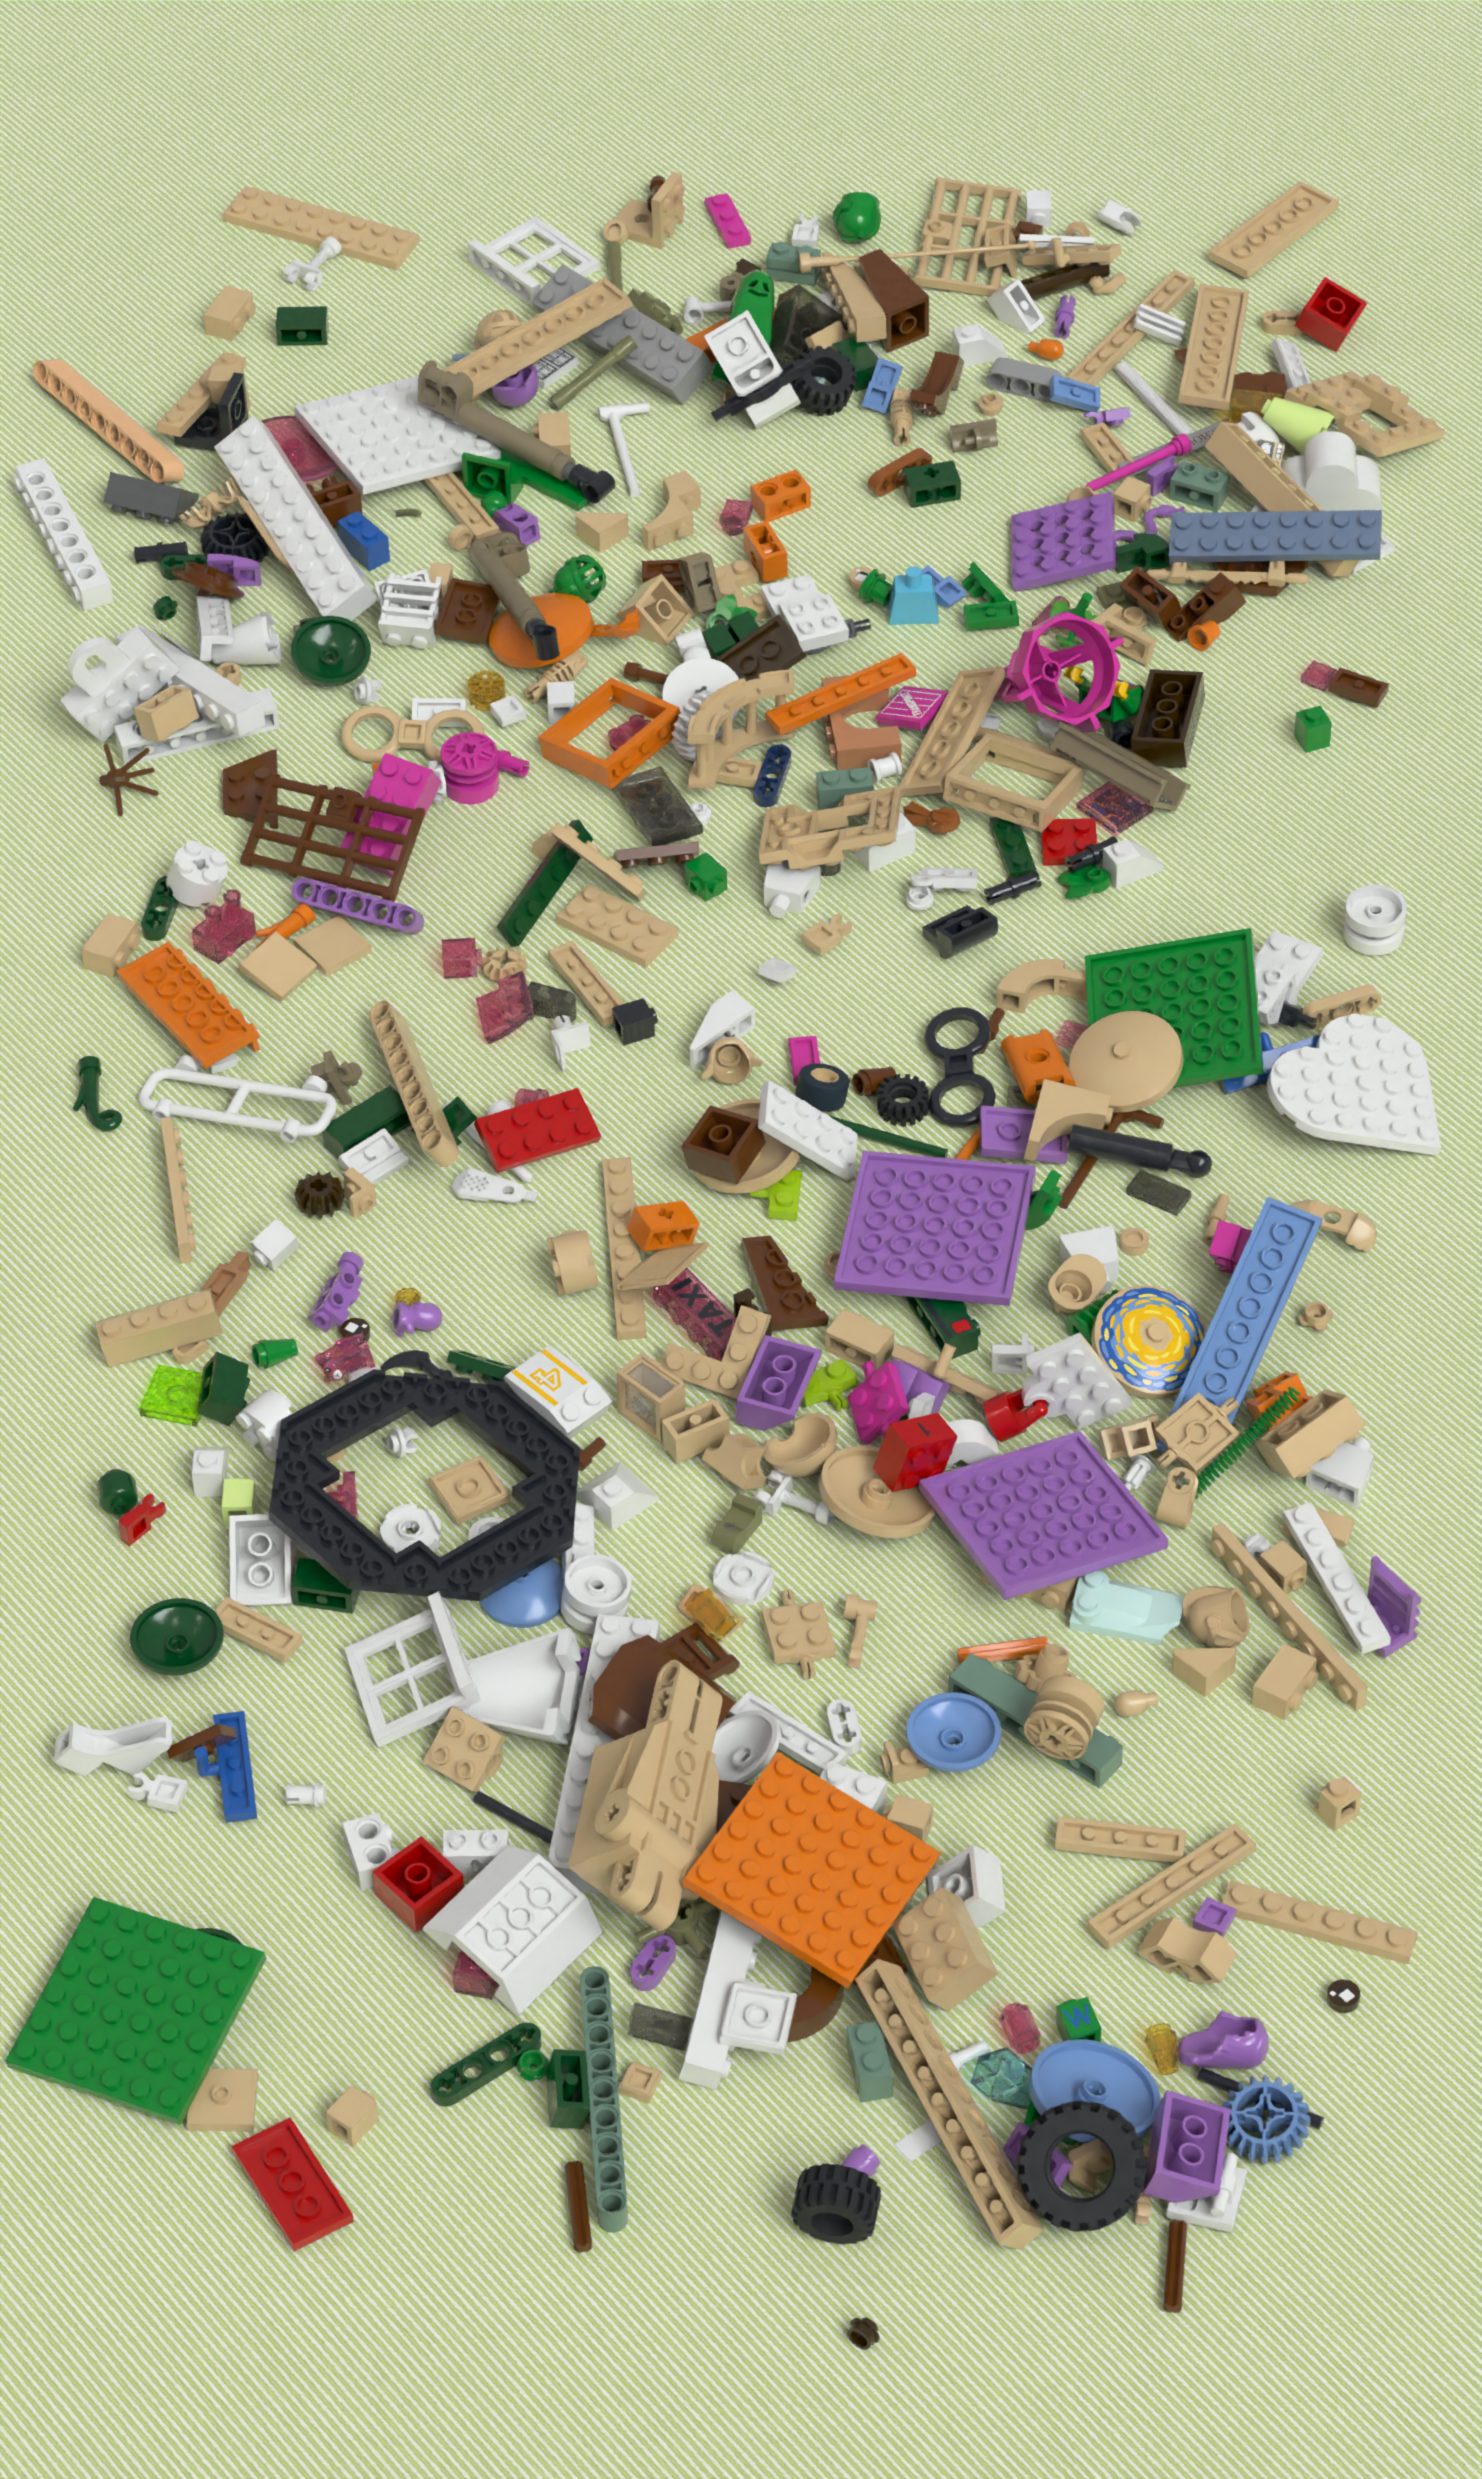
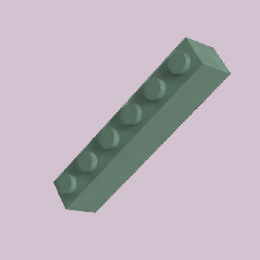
[948,1653,1123,1789]

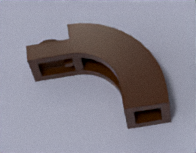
[787,1966,844,2042]

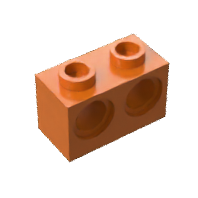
[750,469,811,522]

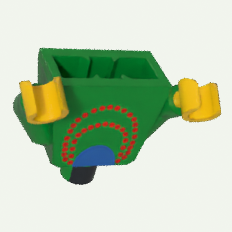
[1064,665,1144,722]

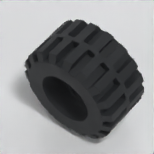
[790,346,857,416]
[791,2164,881,2244]

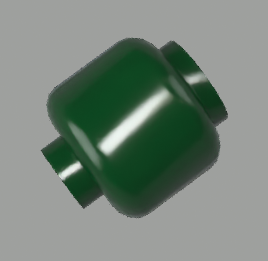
[97,1469,138,1515]

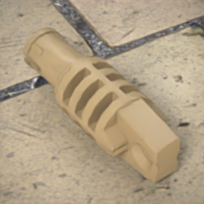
[890,388,913,446]
[524,651,588,704]

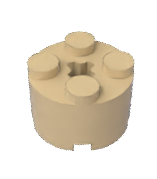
[546,1230,599,1296]

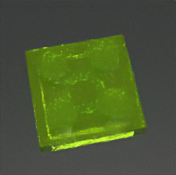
[139,1364,202,1427]

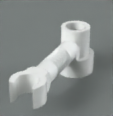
[683,296,732,325]

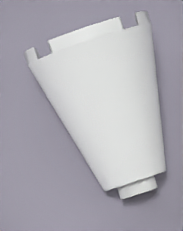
[211,612,282,665]

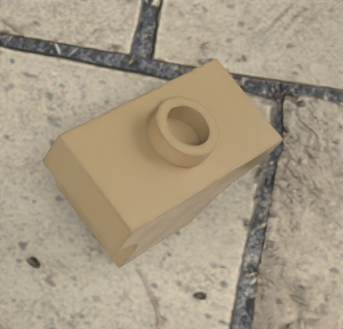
[1097,1414,1159,1460]
[702,1434,767,1490]

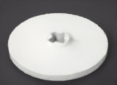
[662,658,741,721]

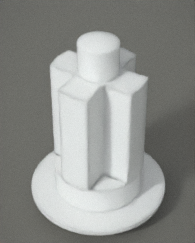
[1123,1454,1156,1491]

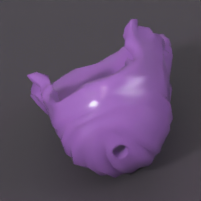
[1177,2010,1269,2069]

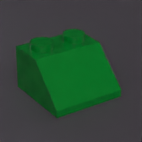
[462,452,524,505]

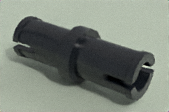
[134,541,188,564]
[1065,836,1118,874]
[984,870,1042,906]

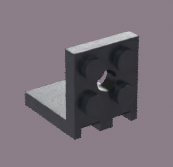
[174,372,249,451]

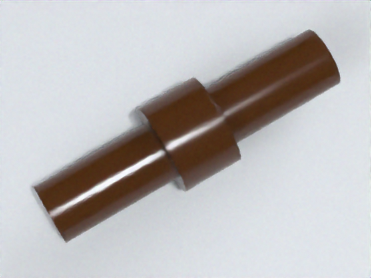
[979,1008,1005,1054]
[578,1437,606,1471]

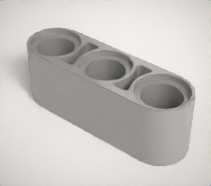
[986,357,1063,402]

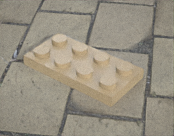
[556,884,678,968]

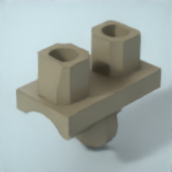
[950,419,998,452]
[311,1050,362,1105]

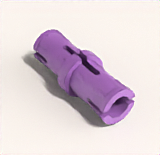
[1054,295,1076,339]

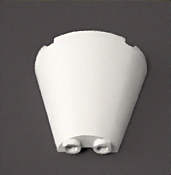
[462,1628,584,1745]

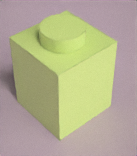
[221,1478,257,1526]

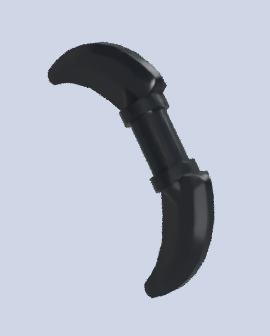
[381,1350,453,1380]

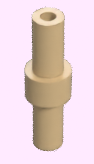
[1204,1194,1230,1243]

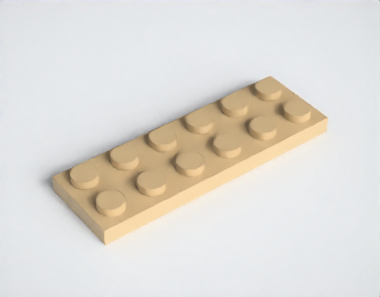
[1208,181,1339,279]
[899,666,1006,797]

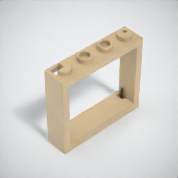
[943,733,1085,832]

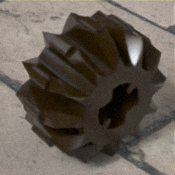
[295,1170,345,1219]

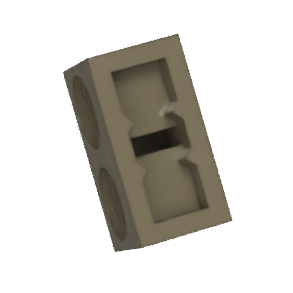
[677,552,721,613]

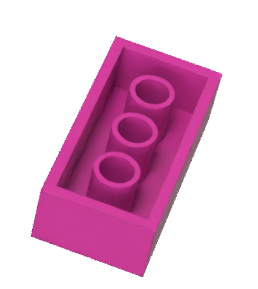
[340,753,442,877]

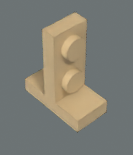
[1082,603,1156,665]

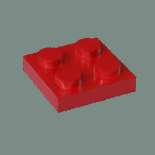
[1041,818,1097,866]

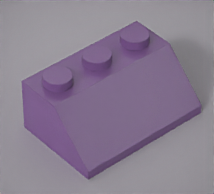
[736,1335,822,1431]
[1143,2090,1230,2203]

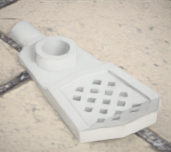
[451,1167,538,1203]

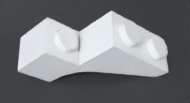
[54,1717,173,1777]

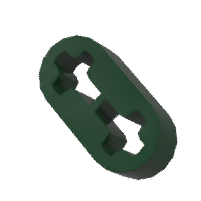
[160,554,208,580]

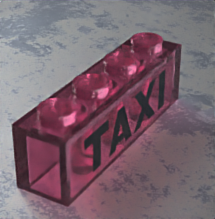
[652,1268,737,1361]

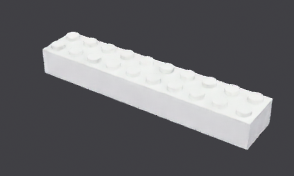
[214,415,379,621]
[547,1614,660,1895]

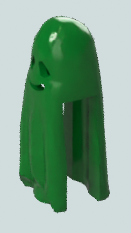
[711,270,775,387]

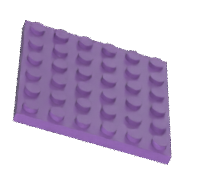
[834,1151,1036,1306]
[919,1431,1168,1600]

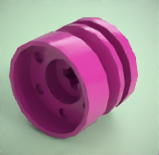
[440,732,500,805]

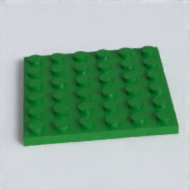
[1085,928,1264,1088]
[5,1897,267,2125]

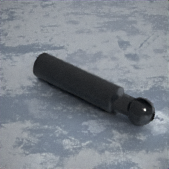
[1067,1124,1212,1178]

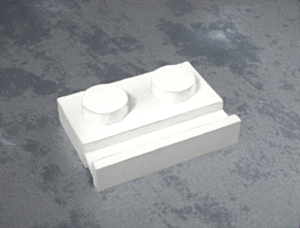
[338,1128,410,1185]

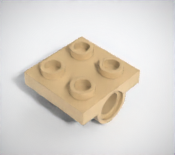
[423,1706,507,1792]

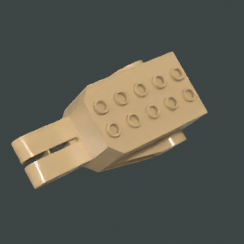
[568,1660,722,1931]

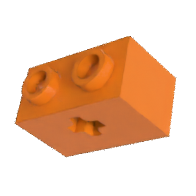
[743,521,788,583]
[627,1201,700,1252]

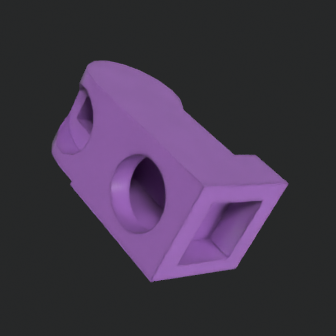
[493,502,540,546]

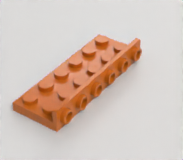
[117,941,260,1069]

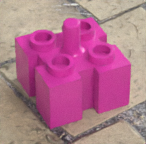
[1209,1220,1252,1275]

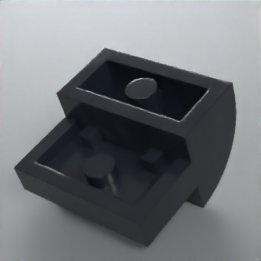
[922,905,998,959]

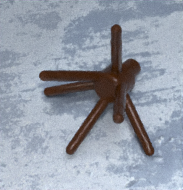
[99,744,159,817]

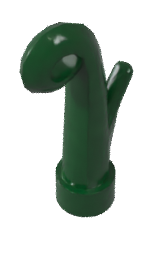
[73,1056,123,1131]

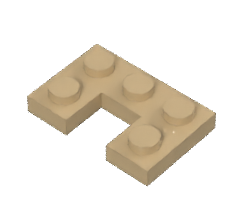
[714,559,772,621]

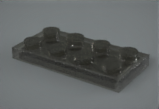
[611,766,703,846]

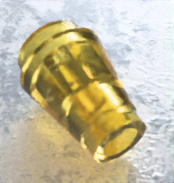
[1144,2023,1178,2075]

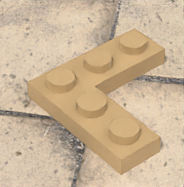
[660,1305,771,1399]

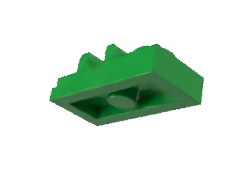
[962,561,1009,603]

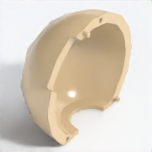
[763,1413,838,1478]

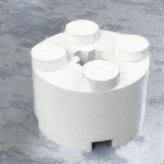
[166,841,228,907]
[236,1389,292,1462]

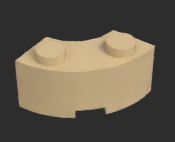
[1138,1916,1238,1984]

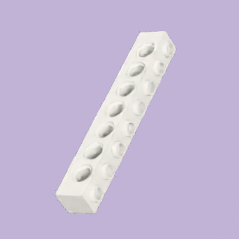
[13,458,114,611]

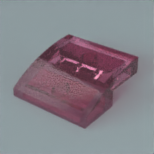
[476,971,534,1044]

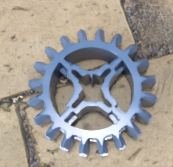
[1222,2074,1311,2165]

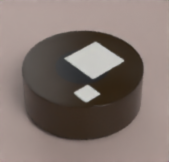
[340,1318,370,1347]
[1327,1979,1360,2013]

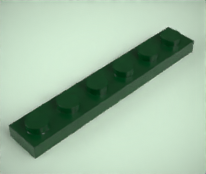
[496,819,594,947]

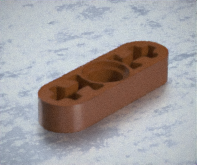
[868,448,933,496]

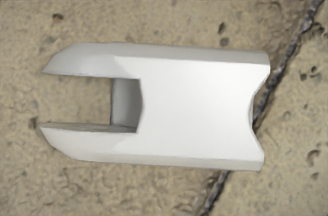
[1097,199,1141,234]

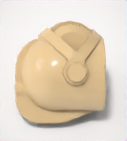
[474,309,522,350]
[1182,1586,1250,1648]

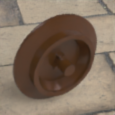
[172,562,245,607]

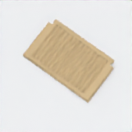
[237,496,295,574]
[617,1242,710,1291]

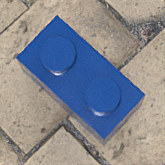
[337,511,390,572]

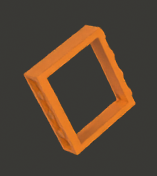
[538,678,681,789]

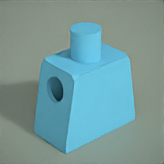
[888,566,939,625]

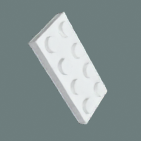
[758,1080,858,1181]

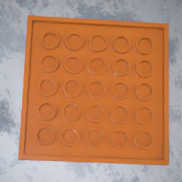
[682,1752,941,1989]

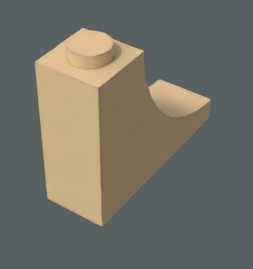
[1024,1079,1114,1162]

